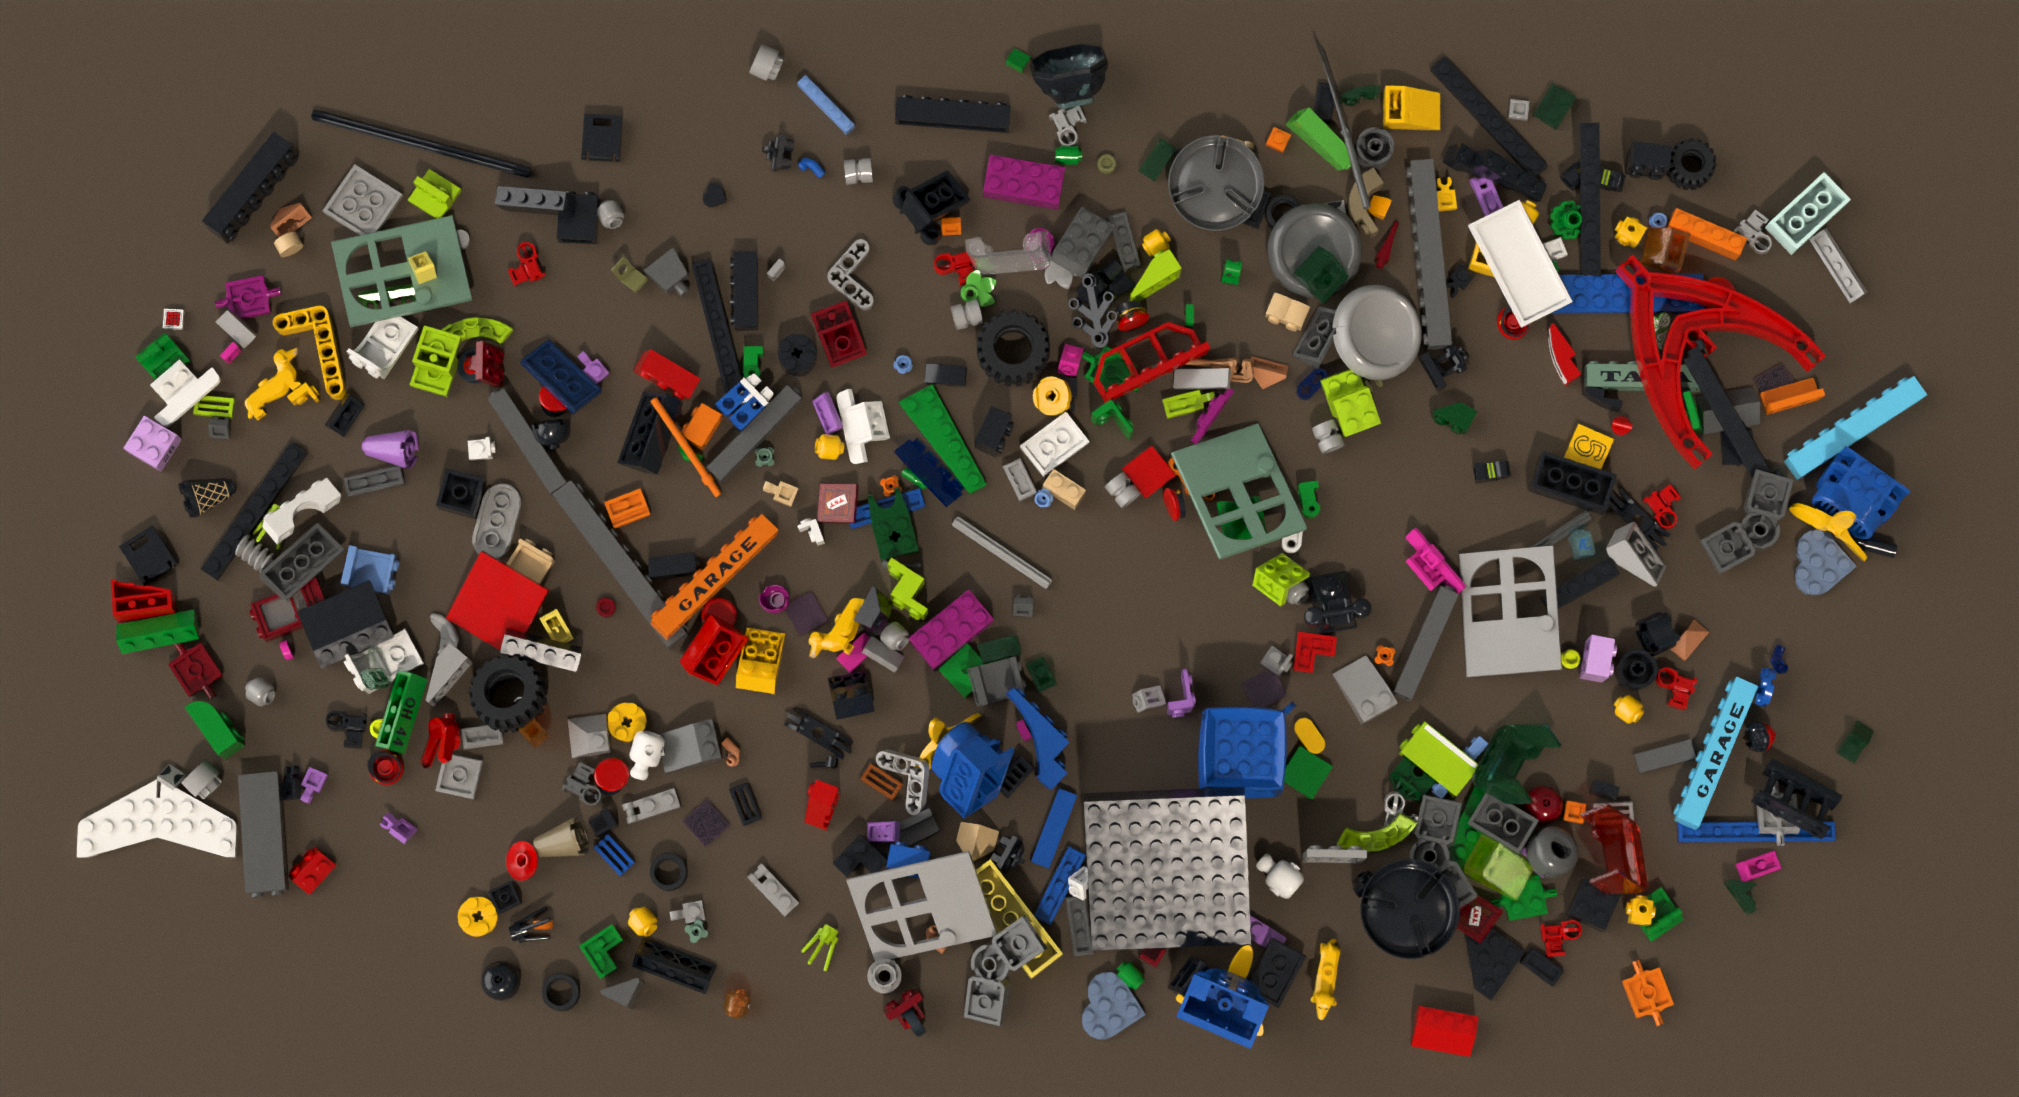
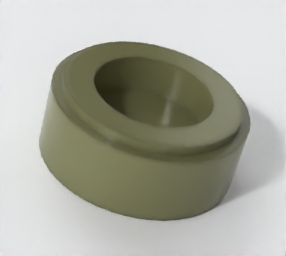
[1097,154,1116,175]

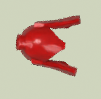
[420,713,461,769]

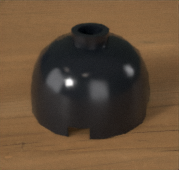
[531,419,571,449]
[481,961,521,1001]

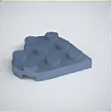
[1795,529,1857,596]
[1082,972,1146,1040]

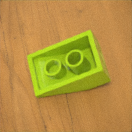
[1130,249,1182,302]

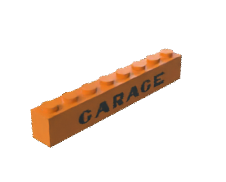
[650,514,778,640]

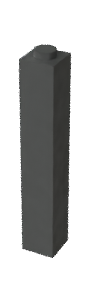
[706,385,802,484]
[487,388,566,497]
[1392,586,1459,702]

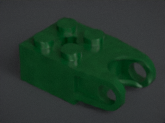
[868,487,919,562]

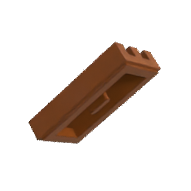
[860,763,903,801]

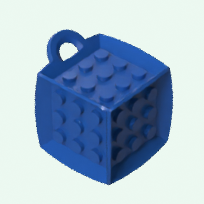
[1198,701,1297,798]

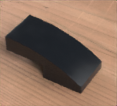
[924,364,967,386]
[1582,386,1623,412]

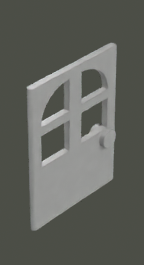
[1459,546,1562,677]
[847,851,997,961]

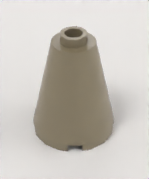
[532,817,589,857]

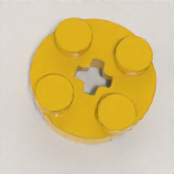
[1033,377,1071,416]
[607,703,647,742]
[458,897,498,937]

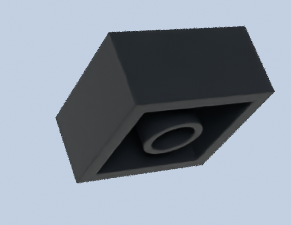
[1589,780,1620,801]
[488,881,522,915]

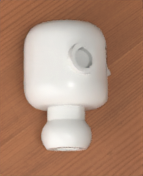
[629,730,665,780]
[1256,854,1304,899]

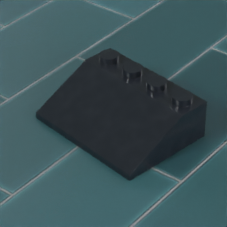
[297,580,394,669]

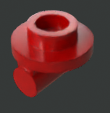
[1611,416,1633,436]

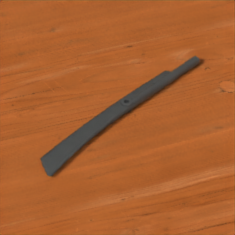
[1314,37,1371,210]

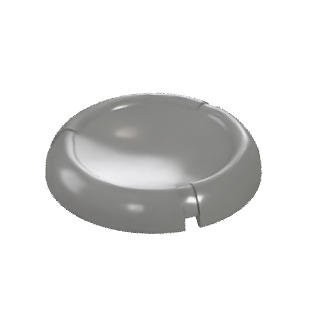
[1333,285,1422,380]

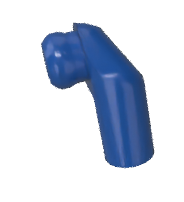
[798,157,826,178]

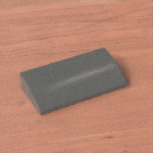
[259,523,345,602]

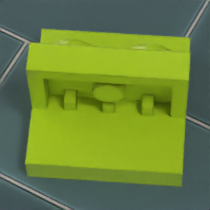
[408,169,462,219]

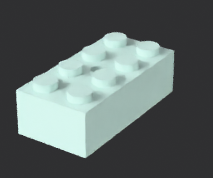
[1765,172,1851,255]

